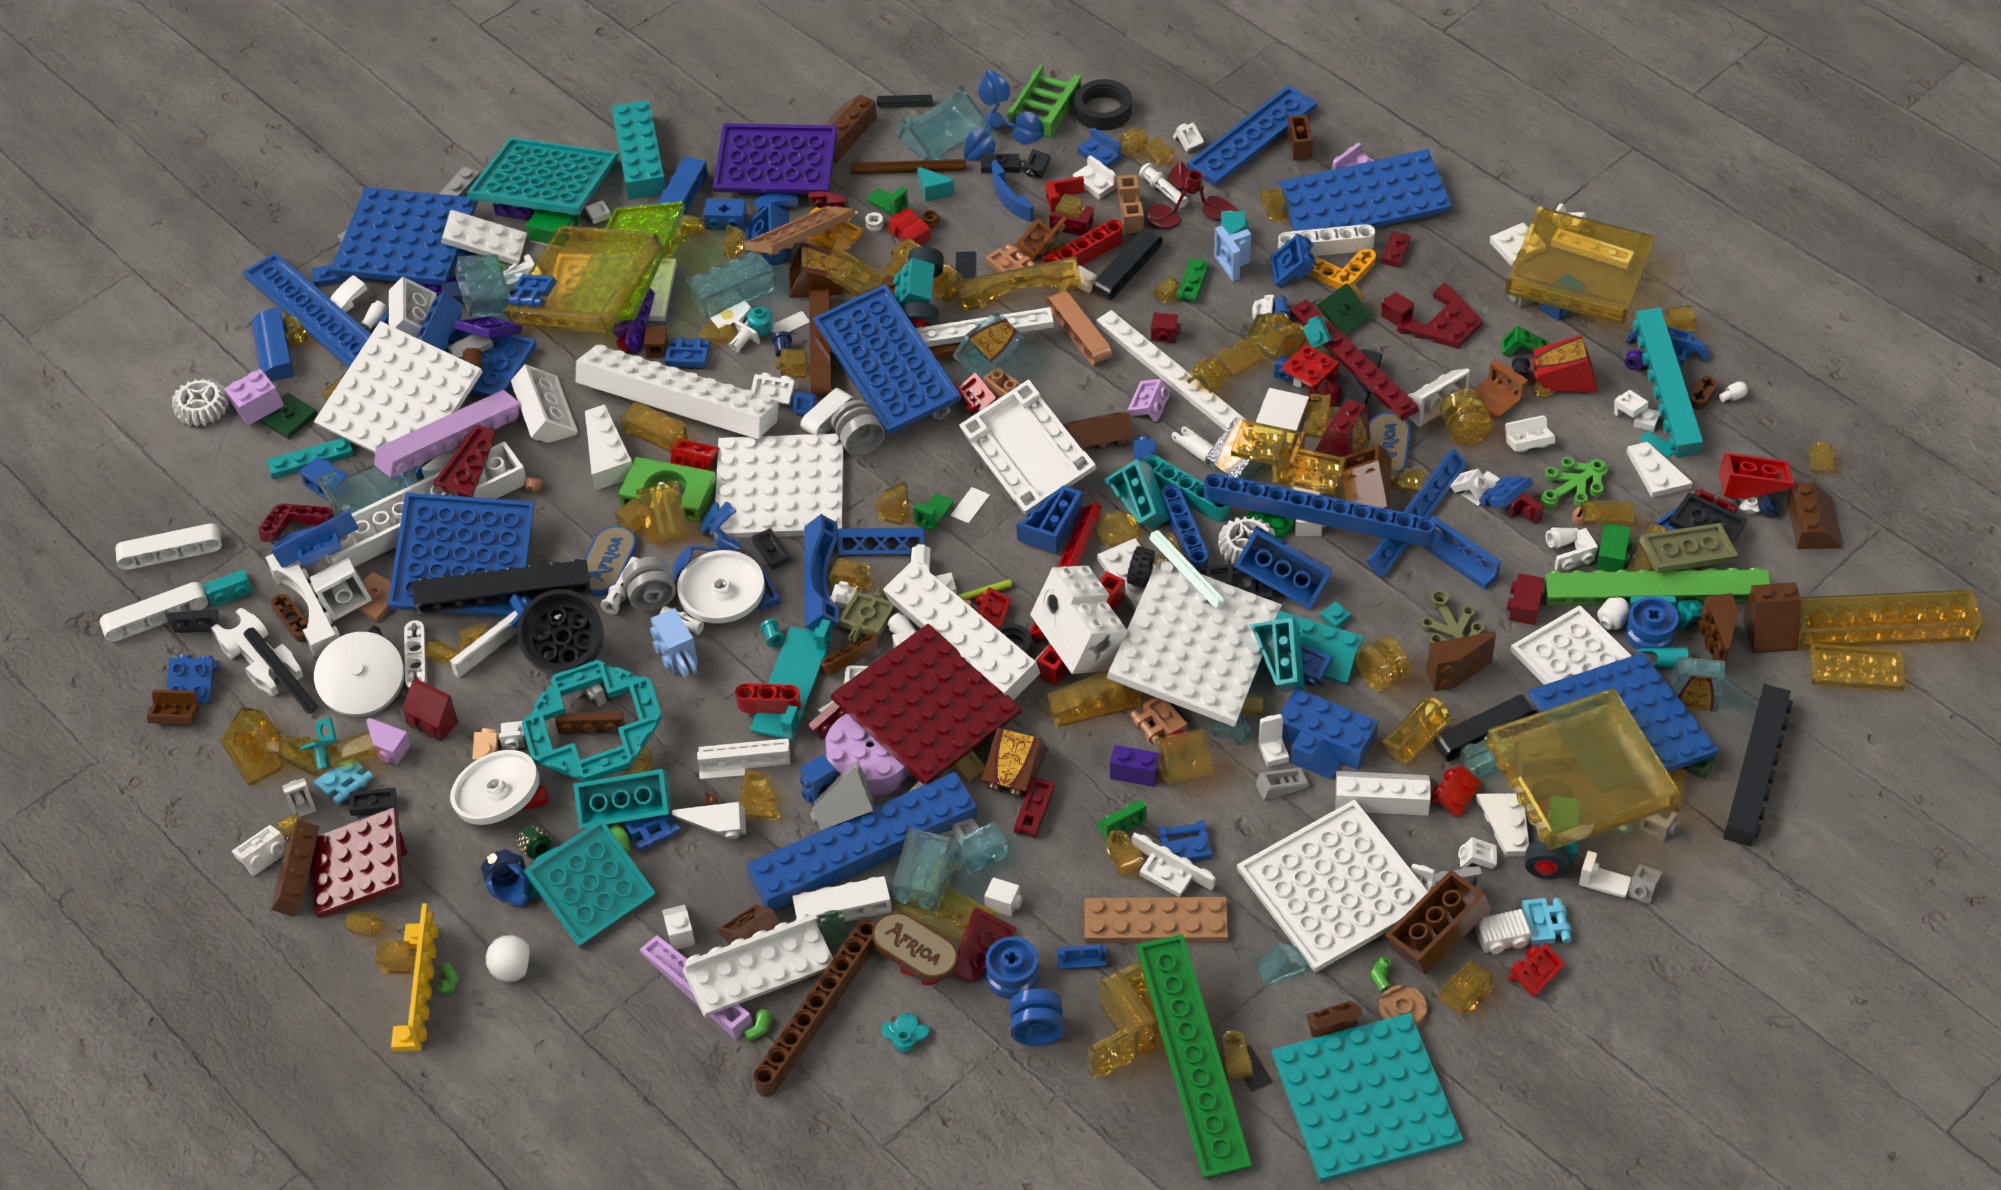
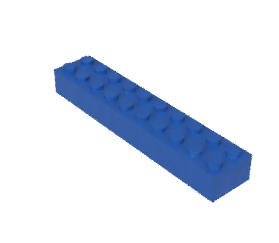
[747,772,977,911]

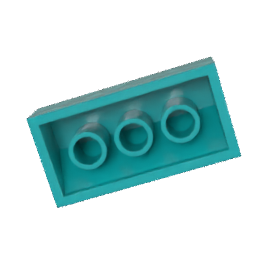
[1263,611,1363,685]
[573,769,672,829]

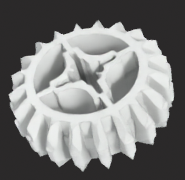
[172,377,229,427]
[1218,516,1276,564]

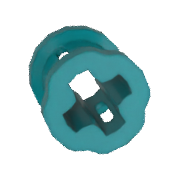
[760,618,785,648]

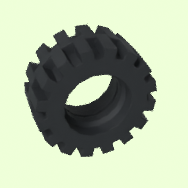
[1127,546,1155,588]

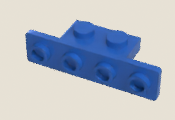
[272,511,359,568]

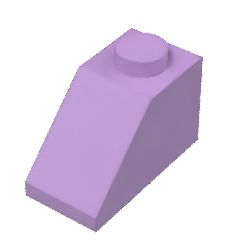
[366,718,411,765]

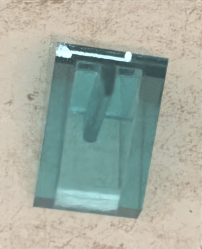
[1256,943,1310,985]

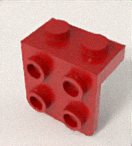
[1282,344,1339,388]

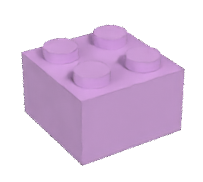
[224,369,284,426]

